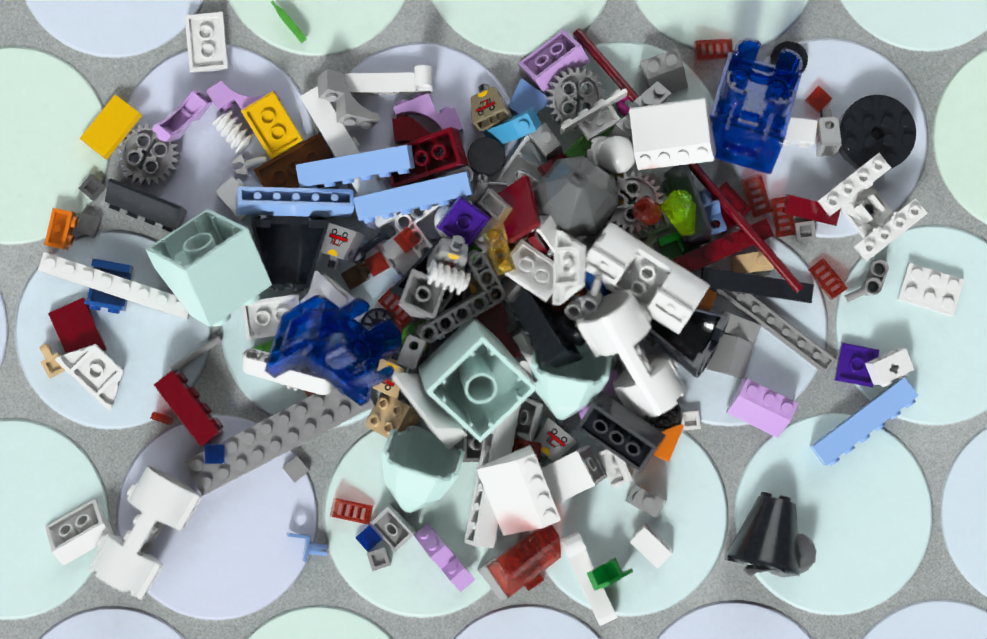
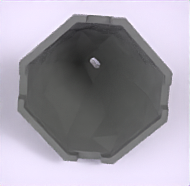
[533,156,619,238]

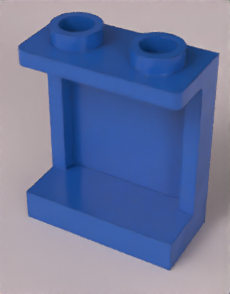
[84,258,134,314]

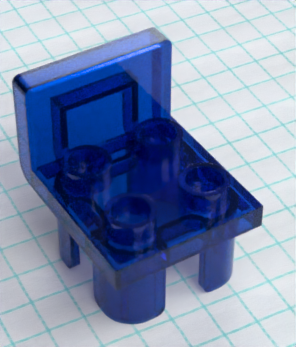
[710,38,803,174]
[264,295,402,406]

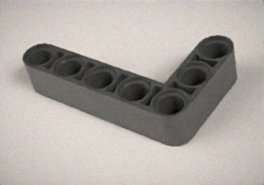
[417,250,505,342]

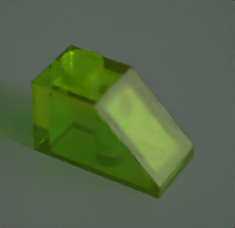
[660,190,696,235]

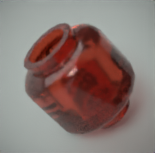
[633,197,662,225]

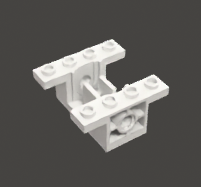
[818,153,928,262]

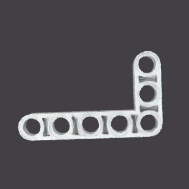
[344,65,433,95]
[395,167,475,258]
[242,348,347,395]
[560,532,617,626]

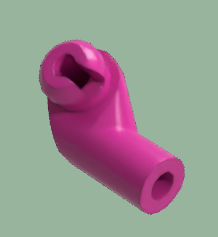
[616,96,630,116]

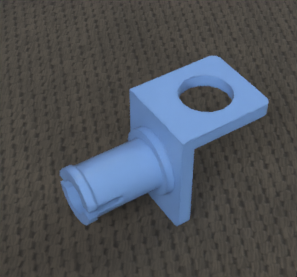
[699,190,727,235]
[286,532,328,562]

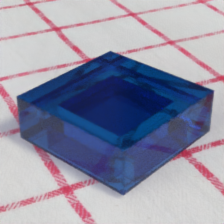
[205,444,225,464]
[356,525,382,552]

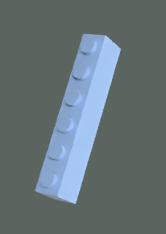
[296,145,415,189]
[353,172,473,224]
[235,186,354,217]
[810,377,919,466]

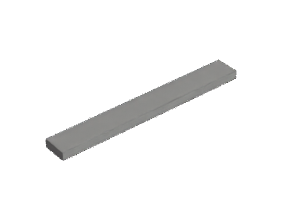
[713,266,837,375]

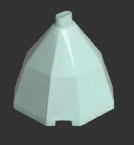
[530,342,612,425]
[382,425,465,518]

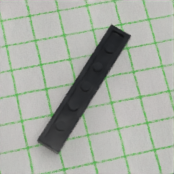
[701,267,814,304]

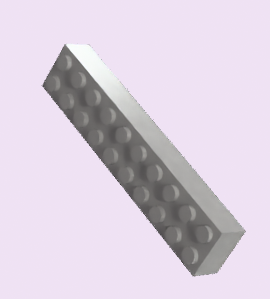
[184,372,375,496]

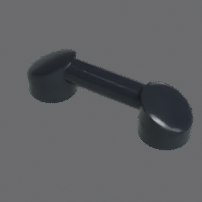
[353,225,396,263]

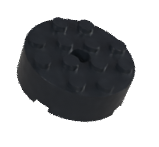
[839,95,916,171]

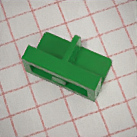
[658,230,700,260]
[586,557,633,591]

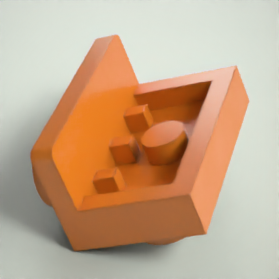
[44,208,78,250]

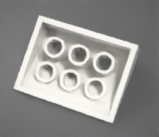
[629,98,716,170]
[389,372,467,449]
[476,446,561,536]

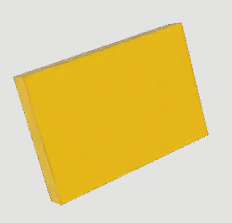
[240,91,303,159]
[79,94,143,160]

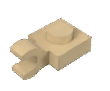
[39,344,66,379]

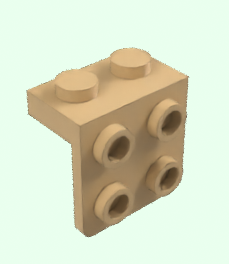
[366,393,420,438]

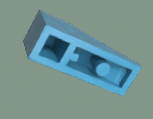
[483,107,541,145]

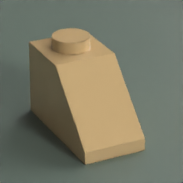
[730,252,774,274]

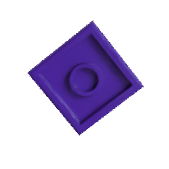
[436,196,491,248]
[834,343,880,387]

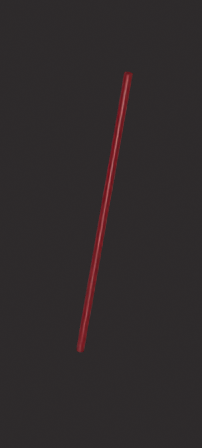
[573,28,804,293]

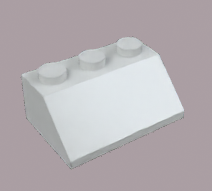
[45,499,113,566]

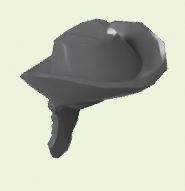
[744,534,816,577]

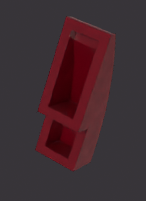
[782,194,841,226]

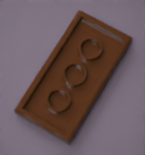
[254,132,334,188]

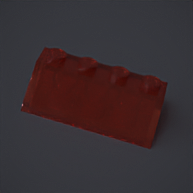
[486,524,561,598]

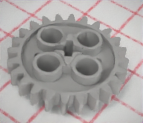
[545,67,606,130]
[116,123,180,186]
[609,171,664,234]

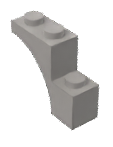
[317,69,379,130]
[610,81,672,142]

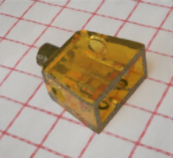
[482,228,515,276]

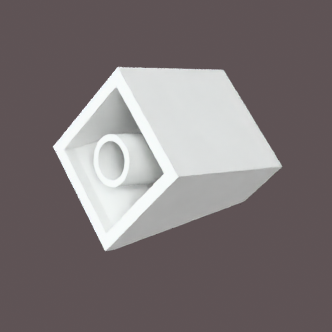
[541,443,607,504]

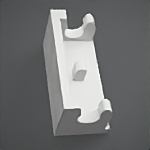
[532,215,560,257]
[597,449,633,488]
[630,524,673,569]

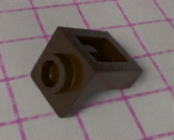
[341,261,371,291]

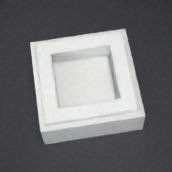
[680,410,701,431]

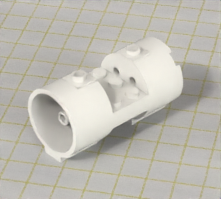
[585,222,710,335]
[576,290,687,418]
[89,466,203,600]

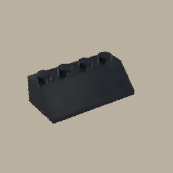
[662,164,712,248]
[105,178,187,232]
[510,291,583,369]
[576,391,666,473]

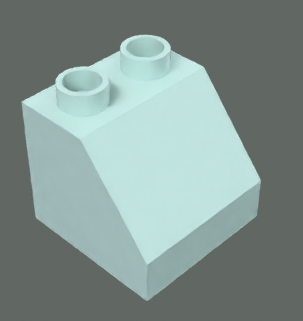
[146,209,272,327]
[418,317,537,442]

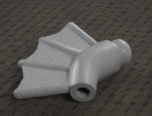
[469,174,508,214]

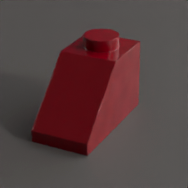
[392,115,432,144]

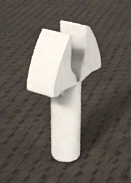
[231,154,268,175]

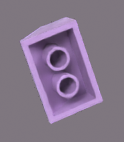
[518,29,590,95]
[726,378,799,438]

